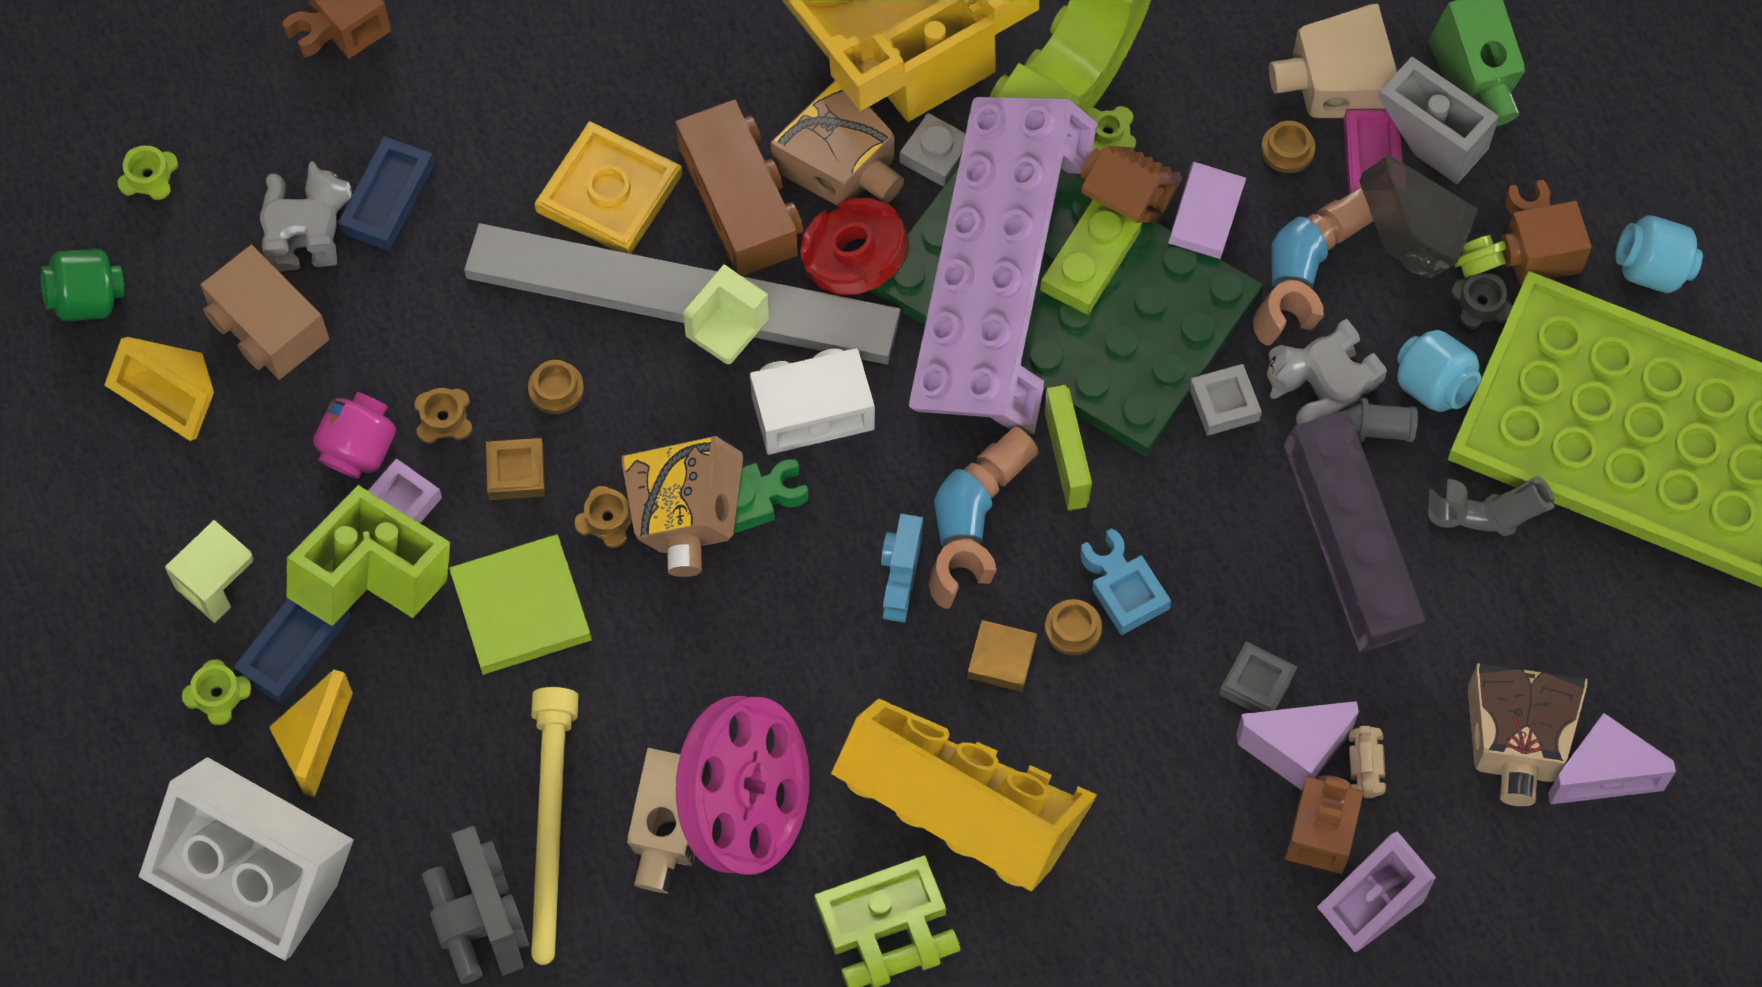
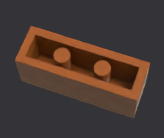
[675,100,803,276]

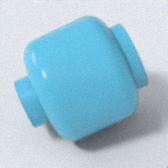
[1616,215,1703,293]
[1397,330,1481,412]

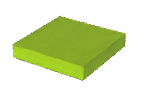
[449,534,592,675]

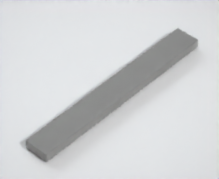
[464,223,900,365]

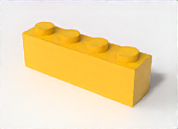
[831,699,1097,892]

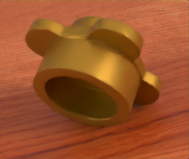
[415,388,472,444]
[575,486,632,548]

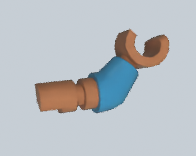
[1253,188,1377,345]
[929,426,1038,609]

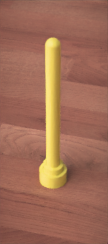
[531,687,578,965]

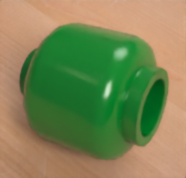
[40,248,124,322]

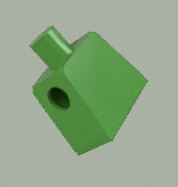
[1427,0,1525,126]

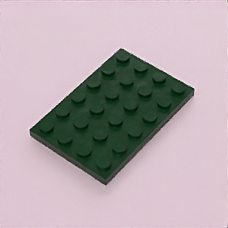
[871,167,1263,458]

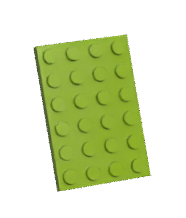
[1447,271,1762,587]

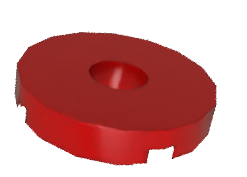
[800,198,909,295]

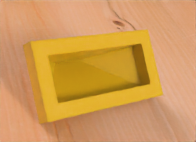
[104,337,214,441]
[269,670,353,797]

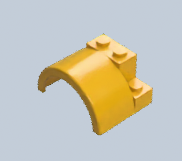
[782,0,1039,122]

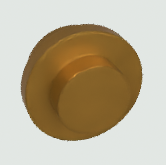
[1261,121,1315,173]
[528,360,584,414]
[1045,599,1102,655]

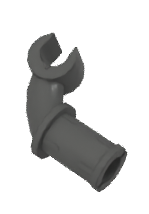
[1308,398,1418,478]
[1428,476,1555,537]

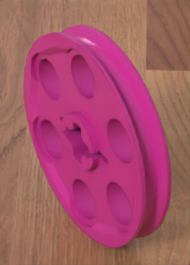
[676,696,810,875]

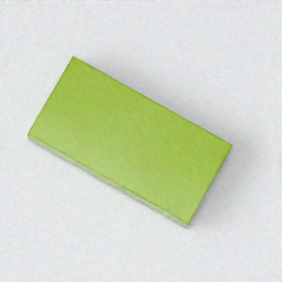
[1044,385,1092,511]

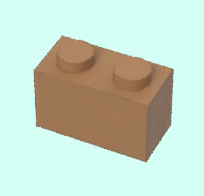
[200,244,330,380]

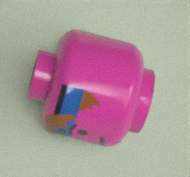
[313,392,396,479]

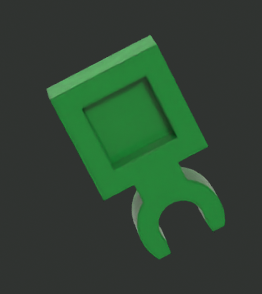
[733,460,808,534]

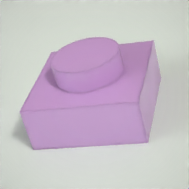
[368,459,442,523]

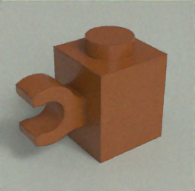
[282,0,391,59]
[1501,180,1592,285]
[1285,775,1364,874]

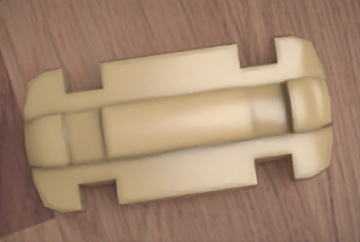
[1348,726,1386,798]

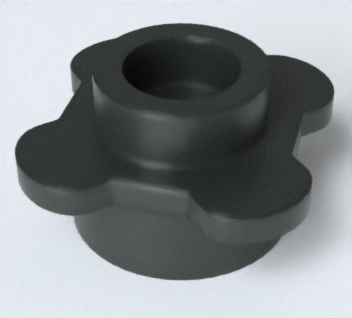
[1451,273,1513,329]

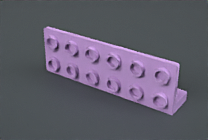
[909,97,1097,434]

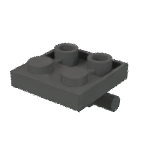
[422,826,529,984]

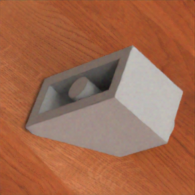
[1378,57,1499,184]

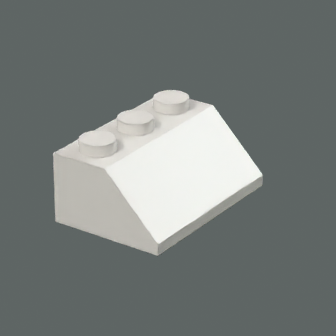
[139,757,353,961]

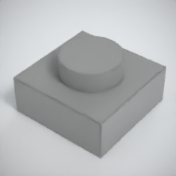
[900,113,966,187]
[1190,364,1262,436]

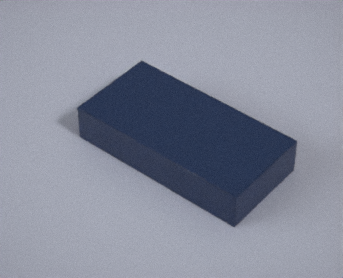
[338,136,435,251]
[233,599,351,705]

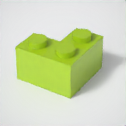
[287,485,450,626]

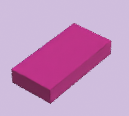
[1343,109,1405,212]

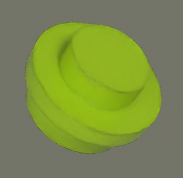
[1453,235,1507,278]

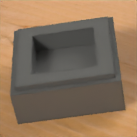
[1219,641,1297,713]

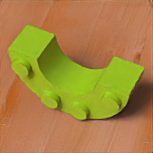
[990,0,1151,111]

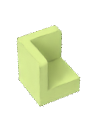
[683,265,769,364]
[165,520,253,623]

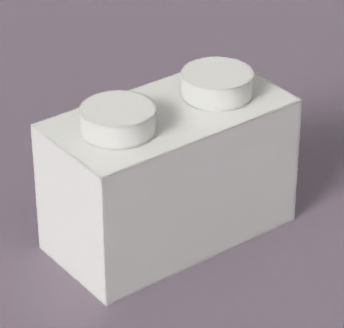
[750,348,875,455]

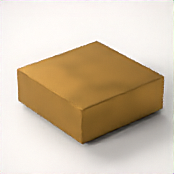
[486,438,545,500]
[967,620,1037,692]

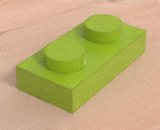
[1040,199,1142,315]

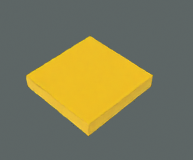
[535,121,682,254]

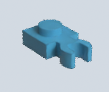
[881,514,923,623]
[1080,529,1171,635]

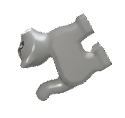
[260,161,352,271]
[1267,319,1387,428]

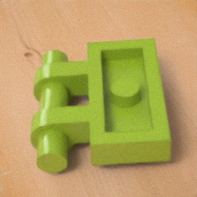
[815,855,960,987]

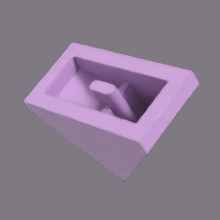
[1168,162,1246,259]
[1236,701,1359,790]
[1548,713,1676,804]
[1317,831,1436,952]

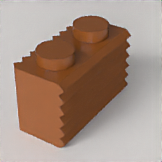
[1080,146,1182,223]

